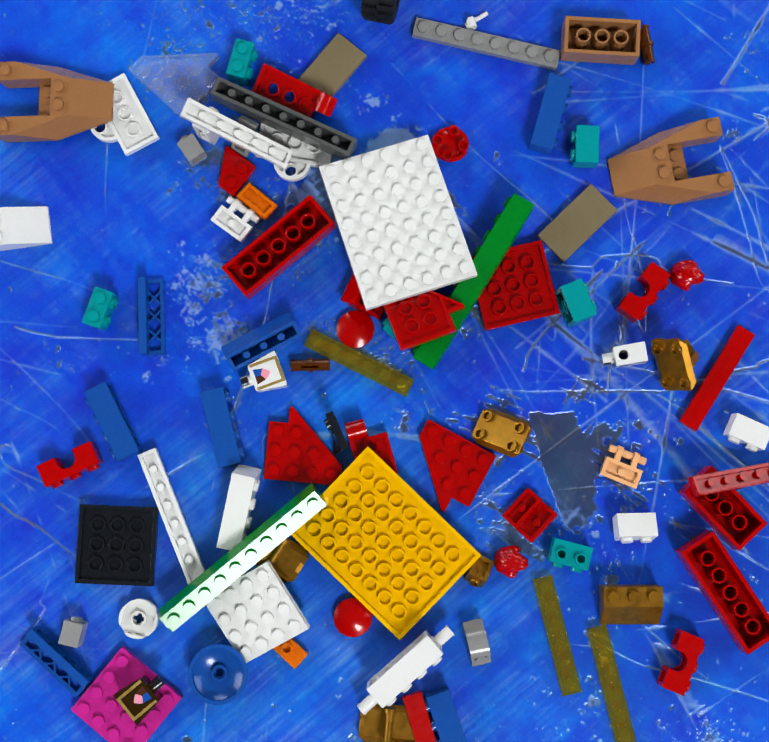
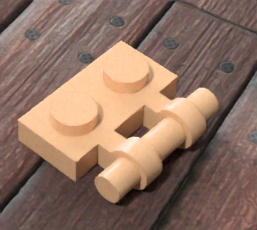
[599,444,647,489]

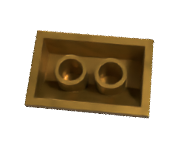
[599,584,664,624]

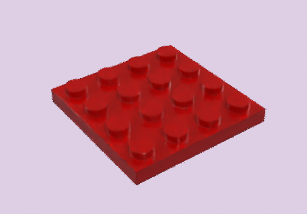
[471,240,560,331]

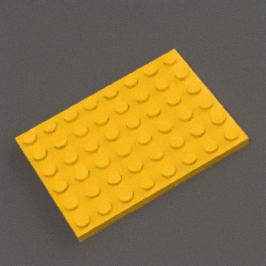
[291,446,481,640]

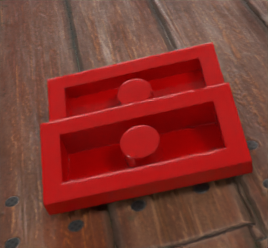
[502,488,558,544]

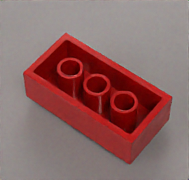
[678,466,768,551]

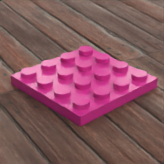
[71,646,183,742]

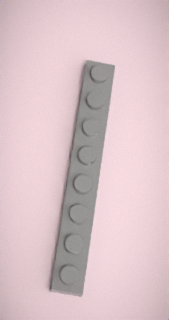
[412,17,561,71]

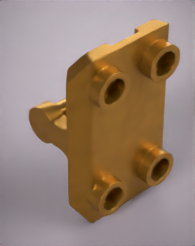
[651,338,699,391]
[471,409,531,457]
[256,538,309,582]
[358,703,415,742]

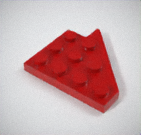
[383,291,464,352]
[264,407,343,485]
[419,419,496,512]

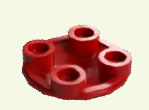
[432,125,469,162]
[336,310,374,348]
[333,597,372,637]

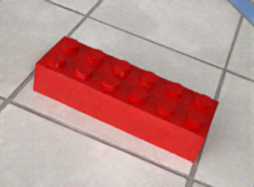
[221,195,336,300]
[675,530,769,655]

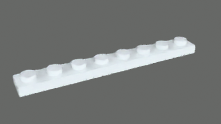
[137,448,205,585]

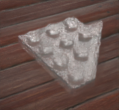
[128,53,219,121]

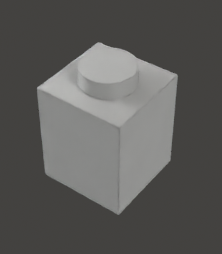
[177,133,208,167]
[58,616,89,648]

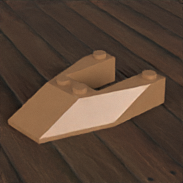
[0,61,114,142]
[607,117,735,205]

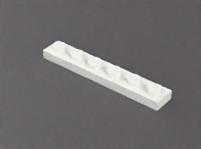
[180,97,293,169]

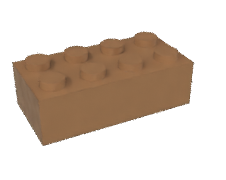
[560,16,641,65]

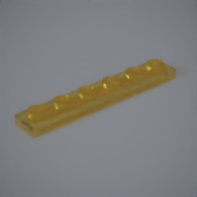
[304,329,414,397]
[532,575,582,696]
[586,624,636,742]

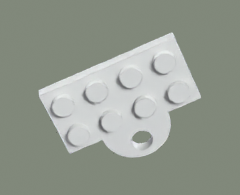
[91,73,160,156]
[255,123,332,182]

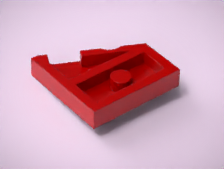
[218,146,257,198]

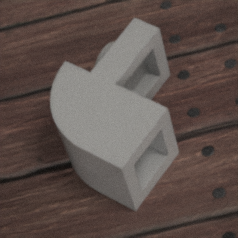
[463,618,491,667]

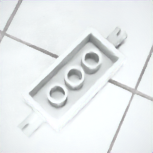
[357,625,455,715]

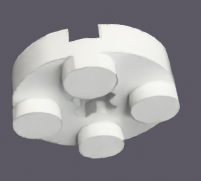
[119,598,159,639]

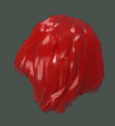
[669,260,705,291]
[494,545,529,578]

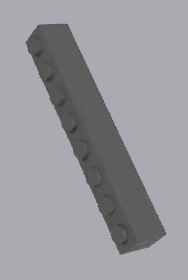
[210,76,357,160]

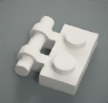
[210,196,261,243]

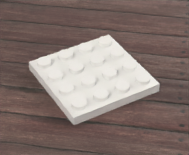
[206,559,310,663]

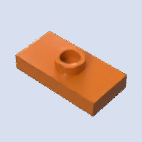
[236,183,278,221]
[273,638,308,669]

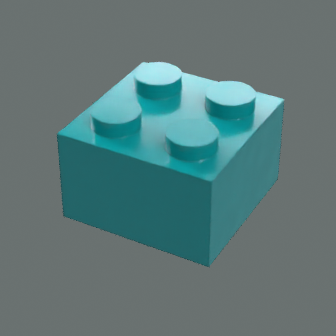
[555,278,597,328]

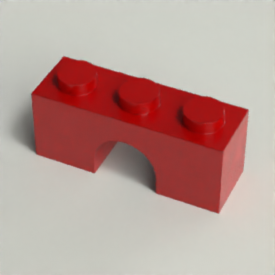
[615,261,671,323]
[36,441,104,489]
[657,628,705,696]

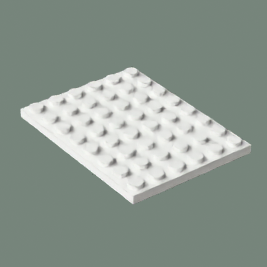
[319,135,478,311]

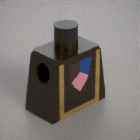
[113,675,166,725]

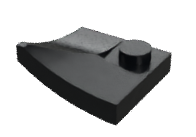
[324,411,349,455]

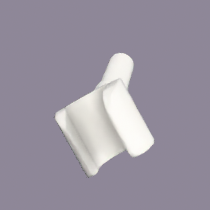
[465,11,488,30]

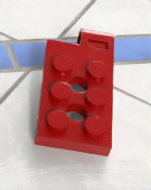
[252,63,338,118]
[345,418,398,474]

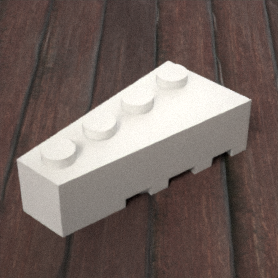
[216,464,262,551]

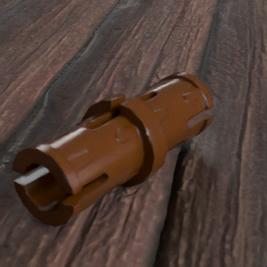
[640,25,656,65]
[291,357,330,373]

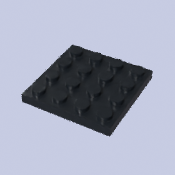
[75,504,159,586]

